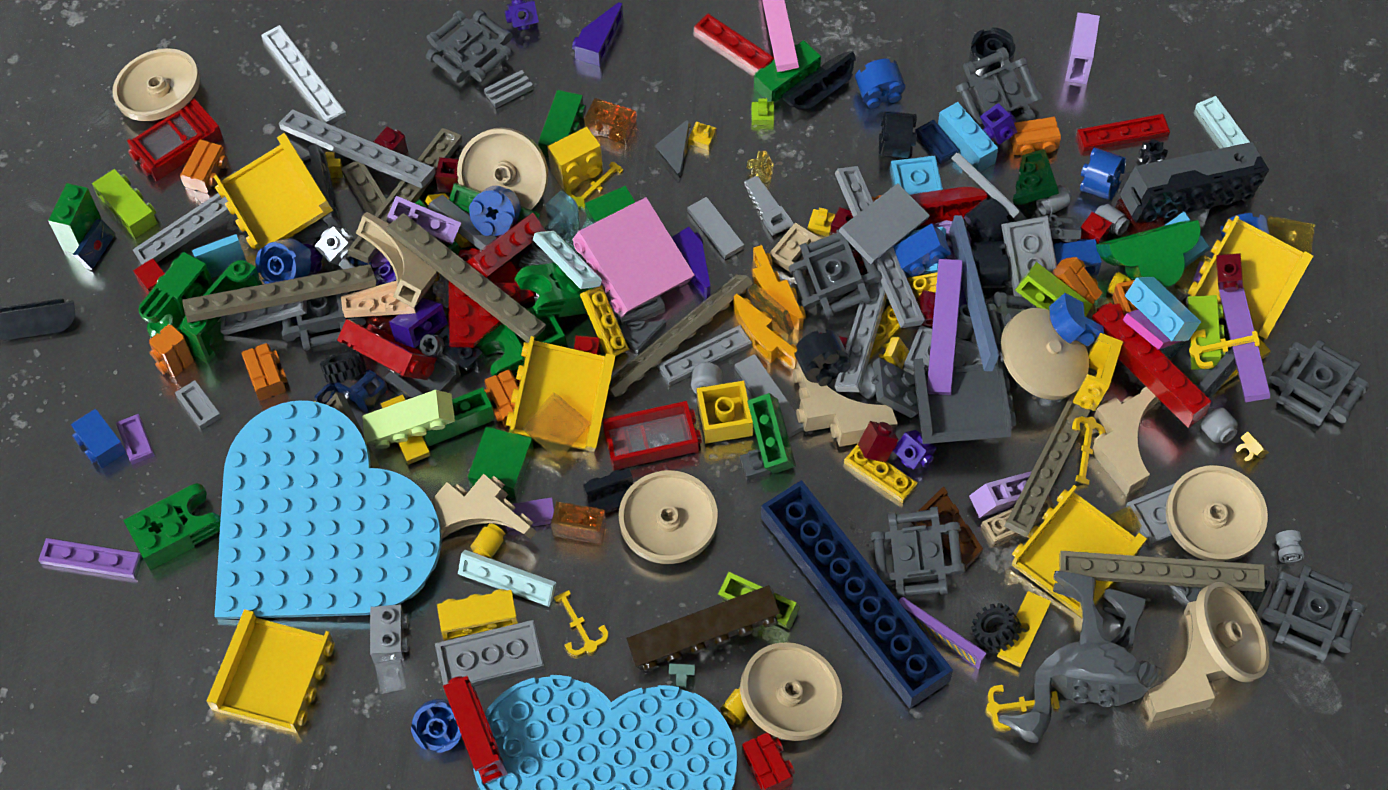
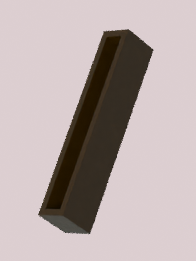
[626,585,783,672]

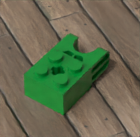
[138,252,214,338]
[515,260,595,317]
[476,307,568,376]
[123,483,221,571]

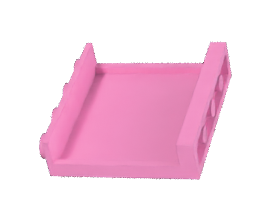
[572,197,695,318]

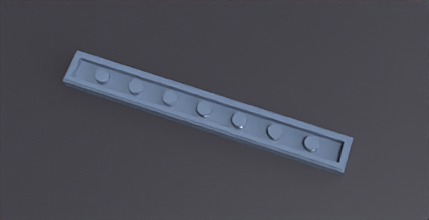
[949,215,999,371]

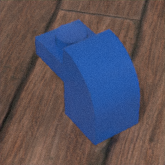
[1049,293,1104,346]

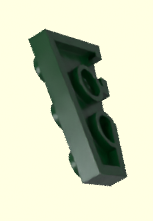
[1013,149,1059,206]

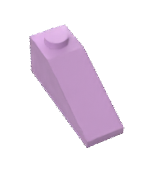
[387,196,461,244]
[969,471,1032,518]

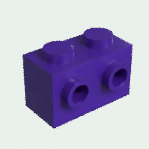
[389,298,448,348]

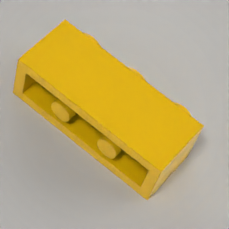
[437,589,518,641]

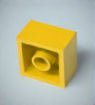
[547,127,603,191]
[697,381,753,444]

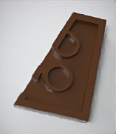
[911,486,983,569]

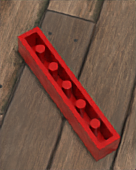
[1092,302,1211,428]

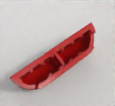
[910,187,987,226]

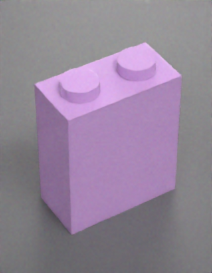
[1065,13,1100,85]

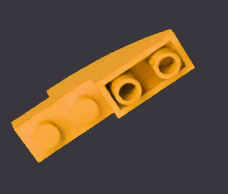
[752,245,806,330]
[734,294,798,369]

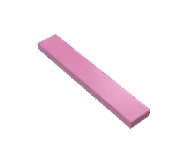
[762,0,799,72]

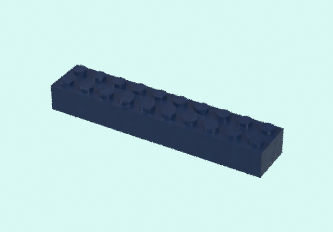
[761,480,953,709]

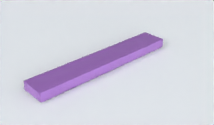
[927,259,963,395]
[1219,288,1270,402]

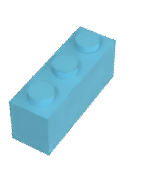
[938,102,998,172]
[1125,277,1201,341]

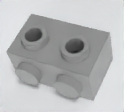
[370,605,408,663]

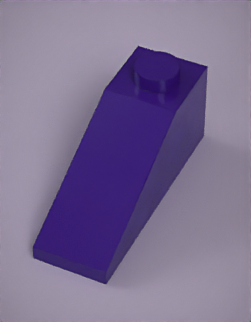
[572,2,623,66]
[671,227,711,299]

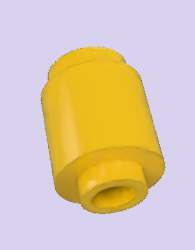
[470,523,505,559]
[720,687,748,725]

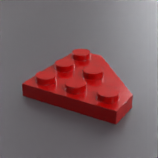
[448,281,520,348]

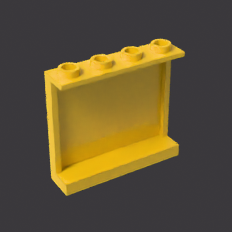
[213,133,333,250]
[1187,216,1313,340]
[506,336,616,452]
[1012,485,1147,618]
[207,609,335,734]

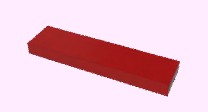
[694,14,774,72]
[1077,114,1170,152]

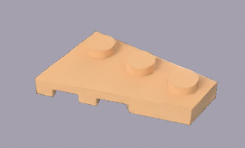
[341,281,416,318]

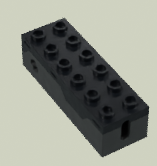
[1119,142,1269,223]

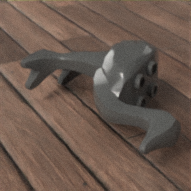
[998,571,1162,743]

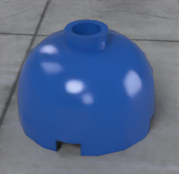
[411,699,461,753]

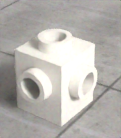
[314,227,353,264]

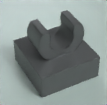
[740,449,770,480]

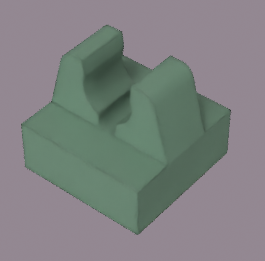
[669,664,696,689]

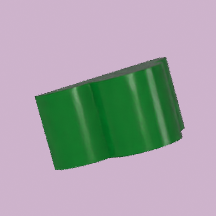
[1095,220,1200,287]

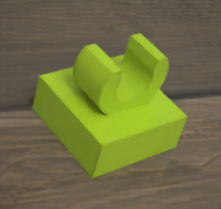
[751,98,774,125]

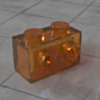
[584,98,637,144]
[551,501,606,544]

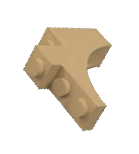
[356,212,439,308]
[793,362,898,447]
[1092,387,1160,497]
[431,474,537,539]
[1143,601,1229,722]

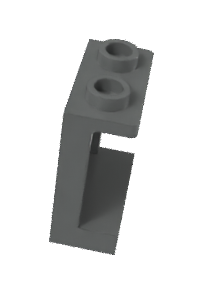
[384,342,461,400]

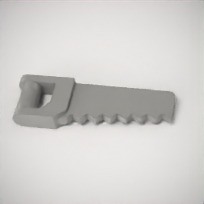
[744,176,794,236]

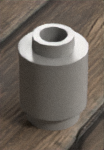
[1036,185,1072,215]
[1095,204,1130,236]

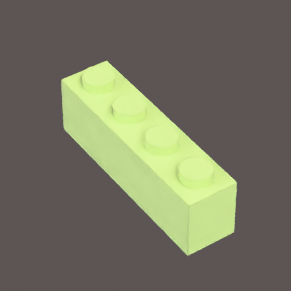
[362,390,455,449]

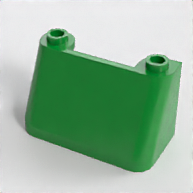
[177,260,262,364]

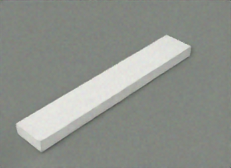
[261,25,346,125]

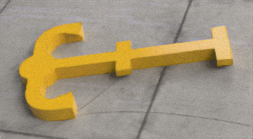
[566,161,624,210]
[1189,329,1260,369]
[1072,416,1106,485]
[553,590,608,657]
[986,685,1060,730]

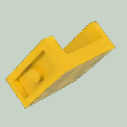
[1073,333,1123,411]

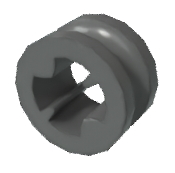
[420,334,444,356]

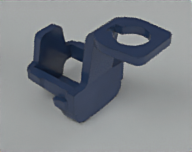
[314,369,388,414]

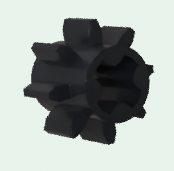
[1138,139,1168,165]

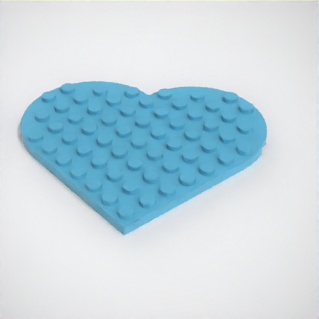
[215,401,442,619]
[473,675,738,790]

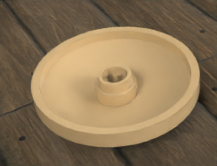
[113,48,200,121]
[457,128,548,210]
[1001,308,1089,400]
[1166,465,1268,562]
[619,470,718,564]
[1196,582,1269,683]
[740,642,842,741]

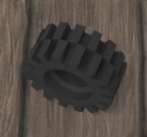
[320,349,367,383]
[971,603,1022,653]

